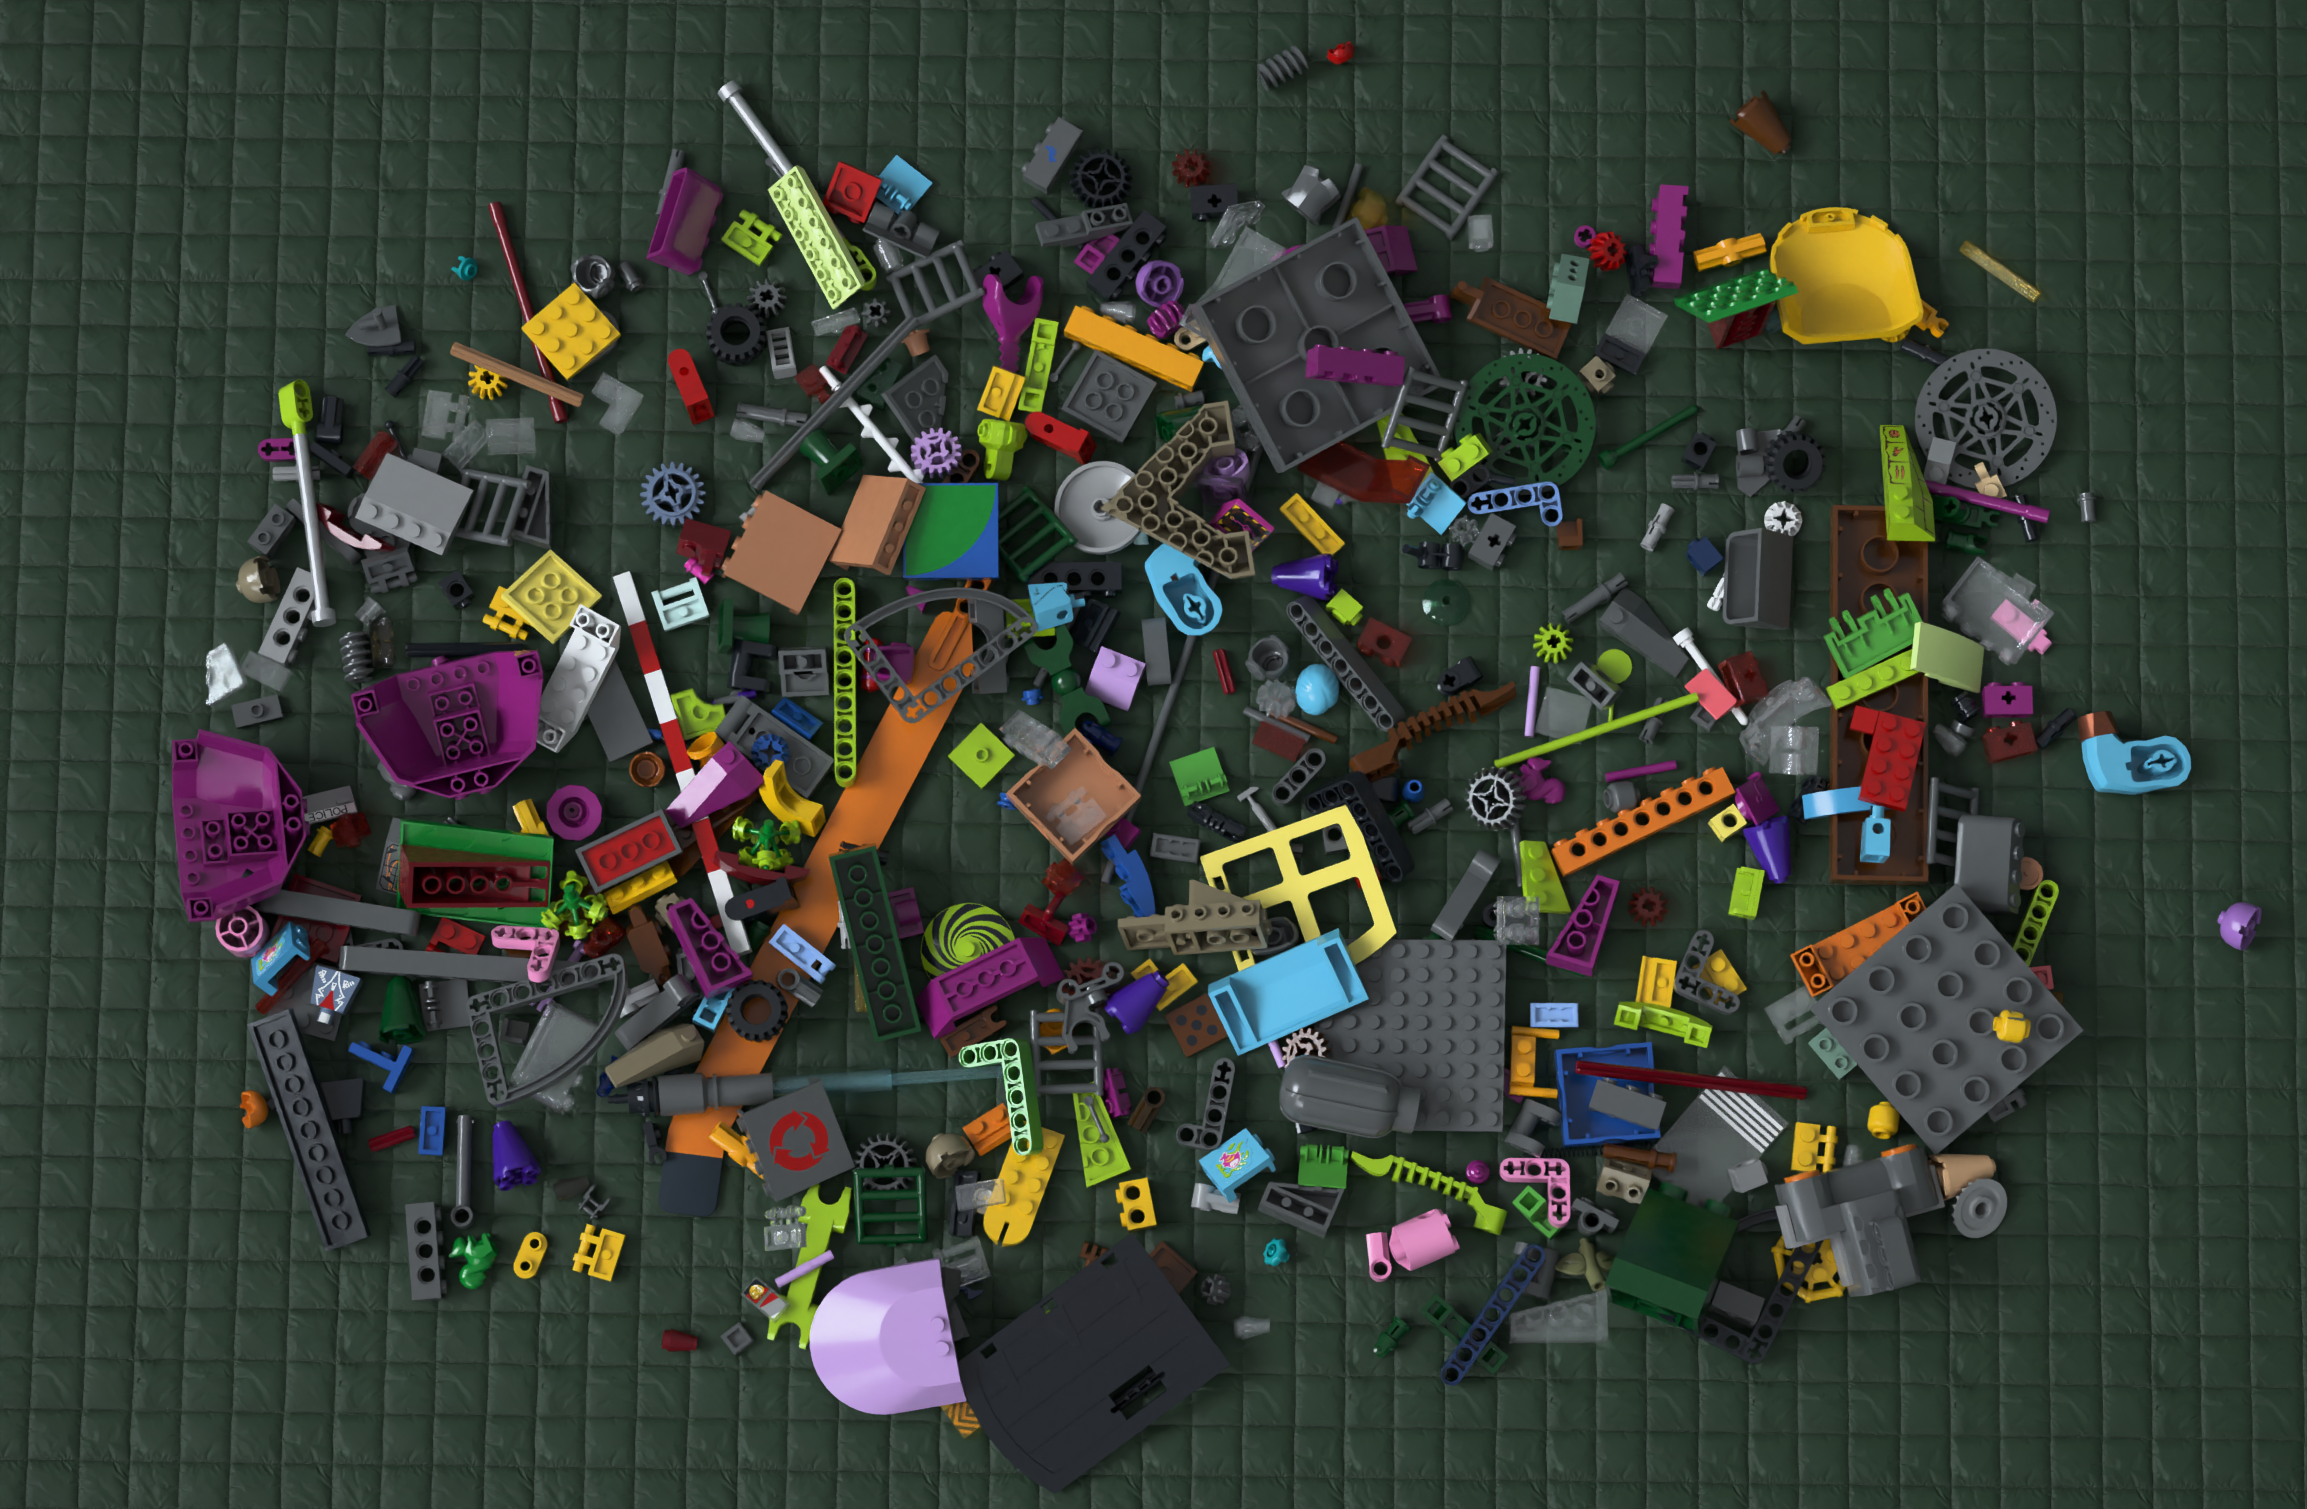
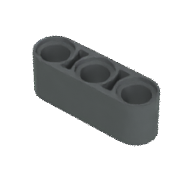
[1141,617,1171,686]
[1272,748,1326,807]

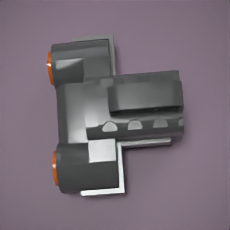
[1774,1143,1945,1297]

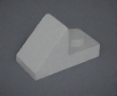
[1923,437,1956,485]

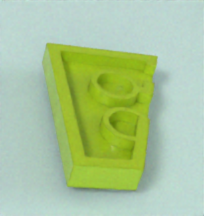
[1520,840,1571,914]

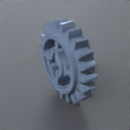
[640,462,706,528]

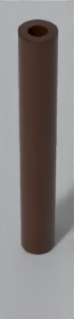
[1270,708,1338,745]

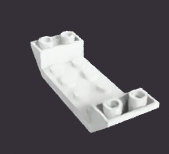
[537,604,621,753]

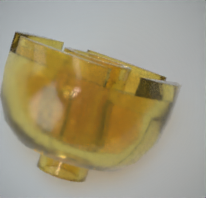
[1346,187,1388,230]

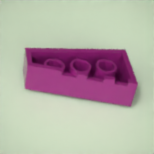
[1305,345,1405,387]
[1546,875,1620,977]

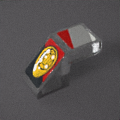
[741,1276,791,1323]

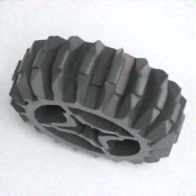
[1464,766,1527,831]
[852,1133,917,1190]

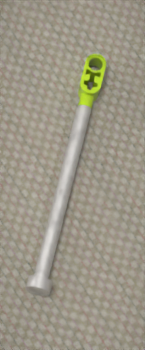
[717,80,877,291]
[279,379,336,627]

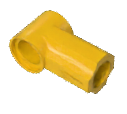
[512,799,549,836]

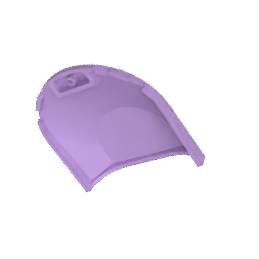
[810,1257,967,1415]

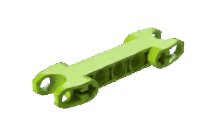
[767,1183,852,1350]

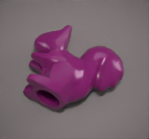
[1513,757,1566,804]

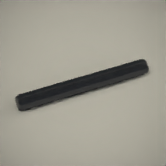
[405,642,523,657]

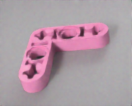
[491,925,560,982]
[1499,1158,1570,1228]

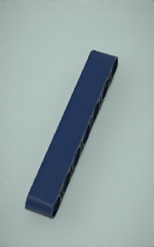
[1441,1243,1545,1386]

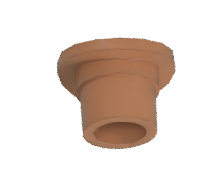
[901,328,930,356]
[2020,857,2043,890]

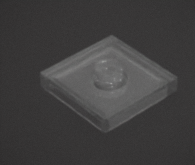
[1605,294,1668,357]
[1534,687,1592,745]

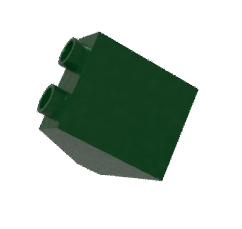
[1605,1182,1739,1335]

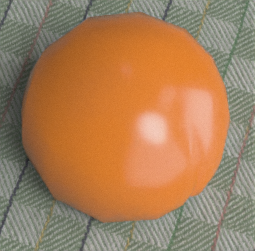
[240,1090,269,1129]

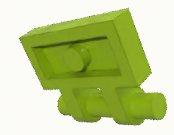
[721,209,783,267]

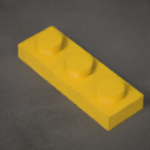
[1279,493,1345,557]
[603,861,677,914]

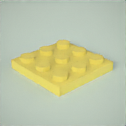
[501,549,602,644]

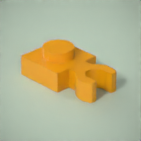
[1915,299,1949,338]

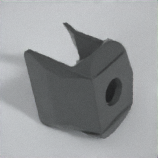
[1281,165,1341,225]

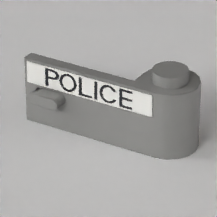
[303,785,358,826]

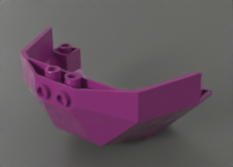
[351,650,543,800]
[172,729,310,923]

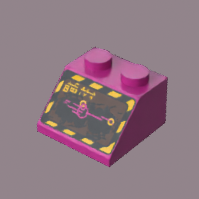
[1208,499,1275,551]

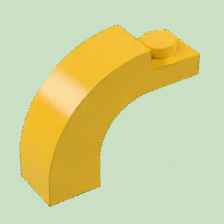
[759,759,826,837]

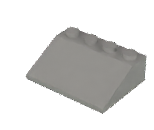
[355,453,474,556]

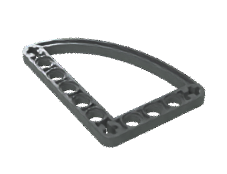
[844,587,1037,723]
[466,954,628,1108]

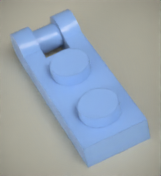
[769,924,836,984]

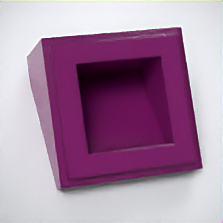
[906,585,929,614]

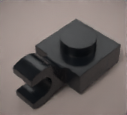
[642,1121,668,1164]

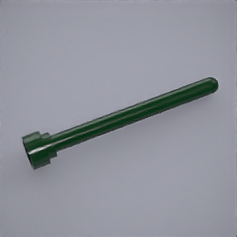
[1597,405,1698,471]

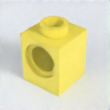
[1708,804,1747,842]

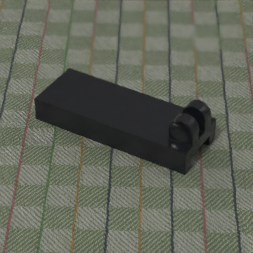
[949,1171,981,1238]

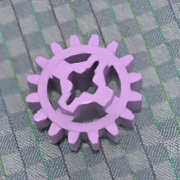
[911,428,962,478]

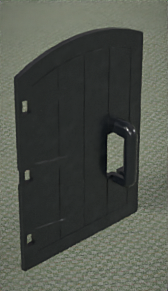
[958,1232,1231,1494]

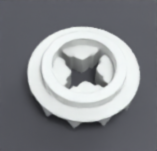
[1764,501,1802,536]

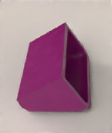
[646,167,723,275]

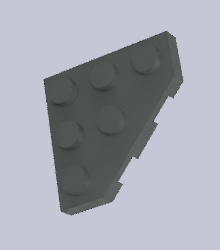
[881,354,949,445]

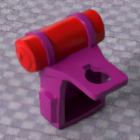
[860,638,915,692]

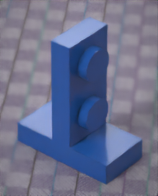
[348,1041,415,1095]

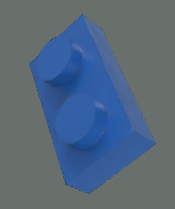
[770,697,823,741]
[418,1106,447,1156]

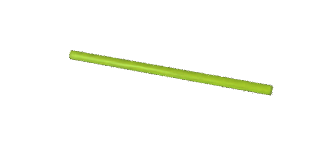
[1494,692,1699,769]

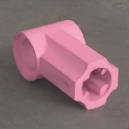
[1366,1232,1392,1282]

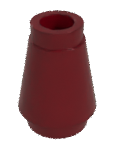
[661,1328,698,1352]

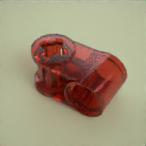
[583,915,627,958]

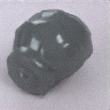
[571,253,615,299]
[1245,634,1290,680]

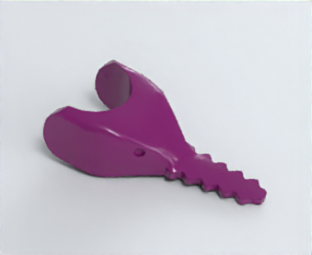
[982,274,1044,373]

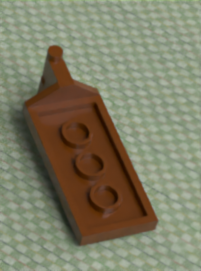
[1450,276,1572,360]

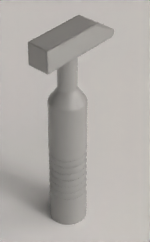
[1237,787,1278,832]

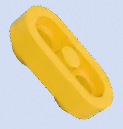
[514,1232,548,1279]

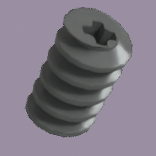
[1257,45,1309,92]
[339,631,374,683]

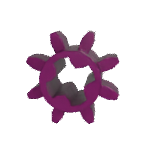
[1067,913,1097,942]

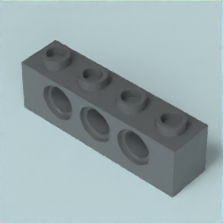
[405,1202,447,1302]

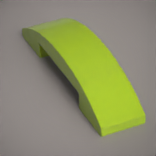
[1018,318,1059,412]
[1614,1002,1712,1048]

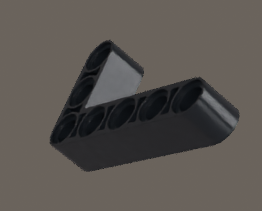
[1304,771,1414,883]

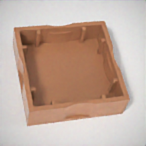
[1006,728,1141,865]

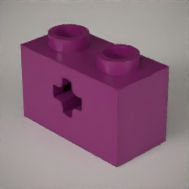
[1981,682,2033,718]

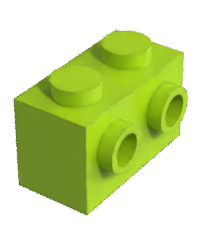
[1438,433,1493,482]

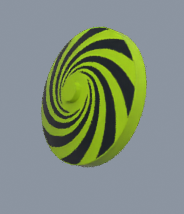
[921,903,1015,980]

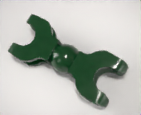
[1023,624,1111,736]

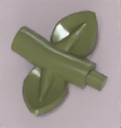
[1555,1238,1615,1291]

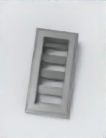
[766,327,797,379]

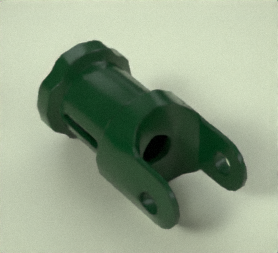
[1944,528,1988,556]
[1387,800,1415,830]
[1373,1316,1411,1358]

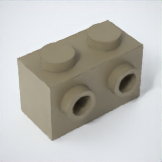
[1596,1158,1652,1204]

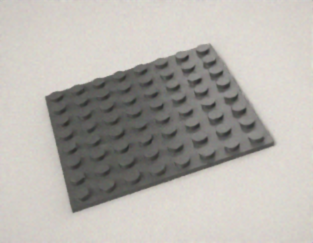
[1314,939,1507,1132]

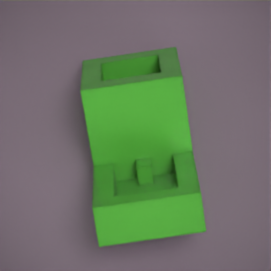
[1512,1185,1562,1240]

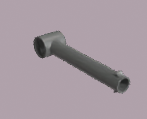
[451,1115,475,1230]

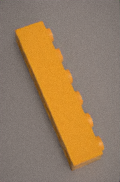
[1064,306,1204,392]

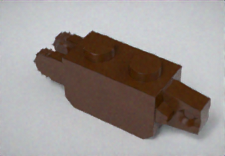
[626,904,672,986]

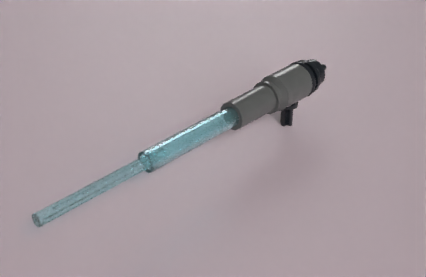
[607,1066,1004,1117]

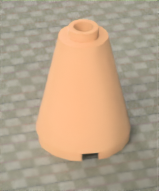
[1928,1154,1996,1201]

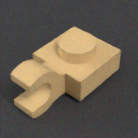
[1974,462,2007,498]

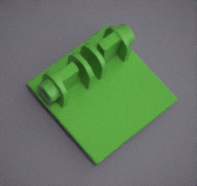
[1169,747,1230,806]
[1298,1143,1349,1189]

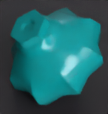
[1263,1238,1290,1266]

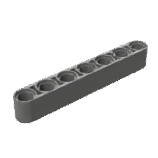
[1286,595,1406,732]
[255,890,421,937]

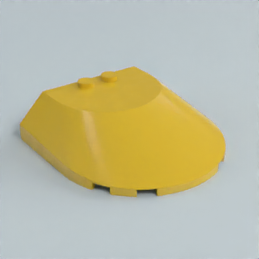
[1770,207,1923,344]

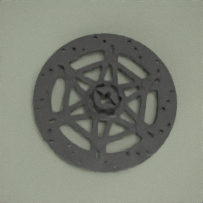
[1915,349,2057,489]

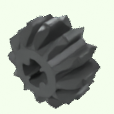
[747,278,787,319]

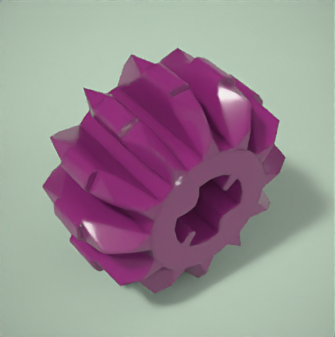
[1147,301,1188,338]

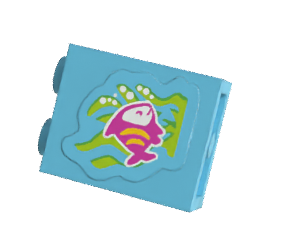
[1199,1128,1276,1203]

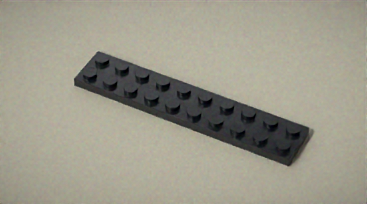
[247,1008,371,1252]

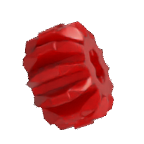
[1587,231,1628,271]

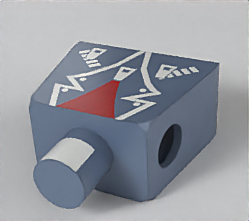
[311,965,363,1025]

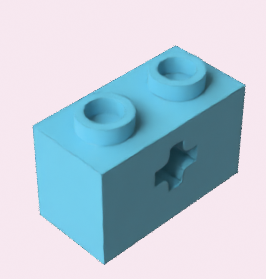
[693,987,736,1034]

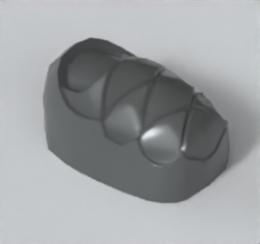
[1250,917,1299,955]

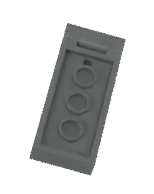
[714,695,835,800]

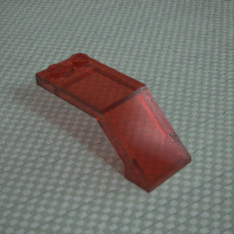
[1297,441,1430,504]

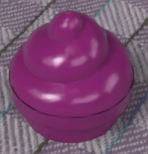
[1466,1160,1490,1184]

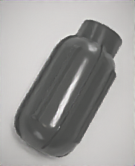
[1279,1055,1421,1138]

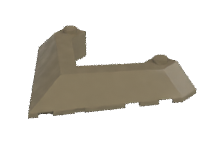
[1101,401,1255,579]

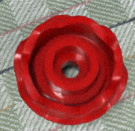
[1327,41,1354,64]

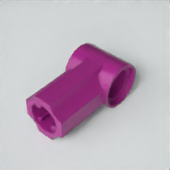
[1404,295,1452,324]

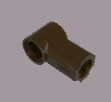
[1127,1087,1165,1134]

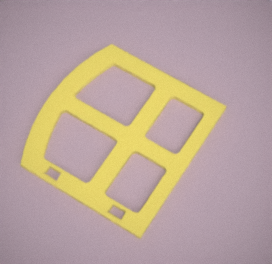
[1200,805,1397,971]

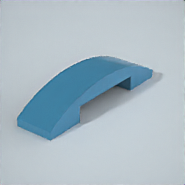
[1802,786,1890,820]

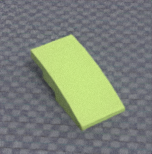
[1910,622,1984,693]

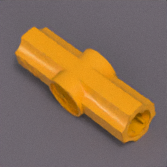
[1693,233,1766,272]
[708,1121,764,1180]

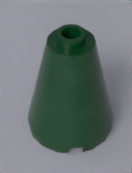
[1155,405,1203,443]
[378,975,427,1045]

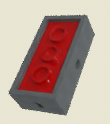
[575,809,684,894]

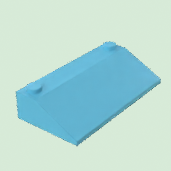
[1208,928,1369,1056]

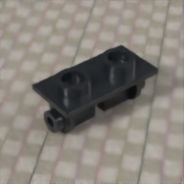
[1787,775,1828,825]

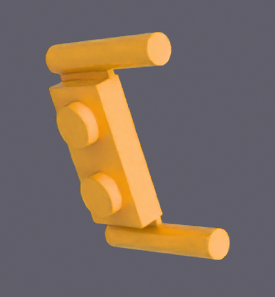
[1509,1026,1559,1098]

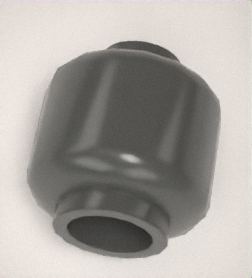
[1603,781,1641,813]

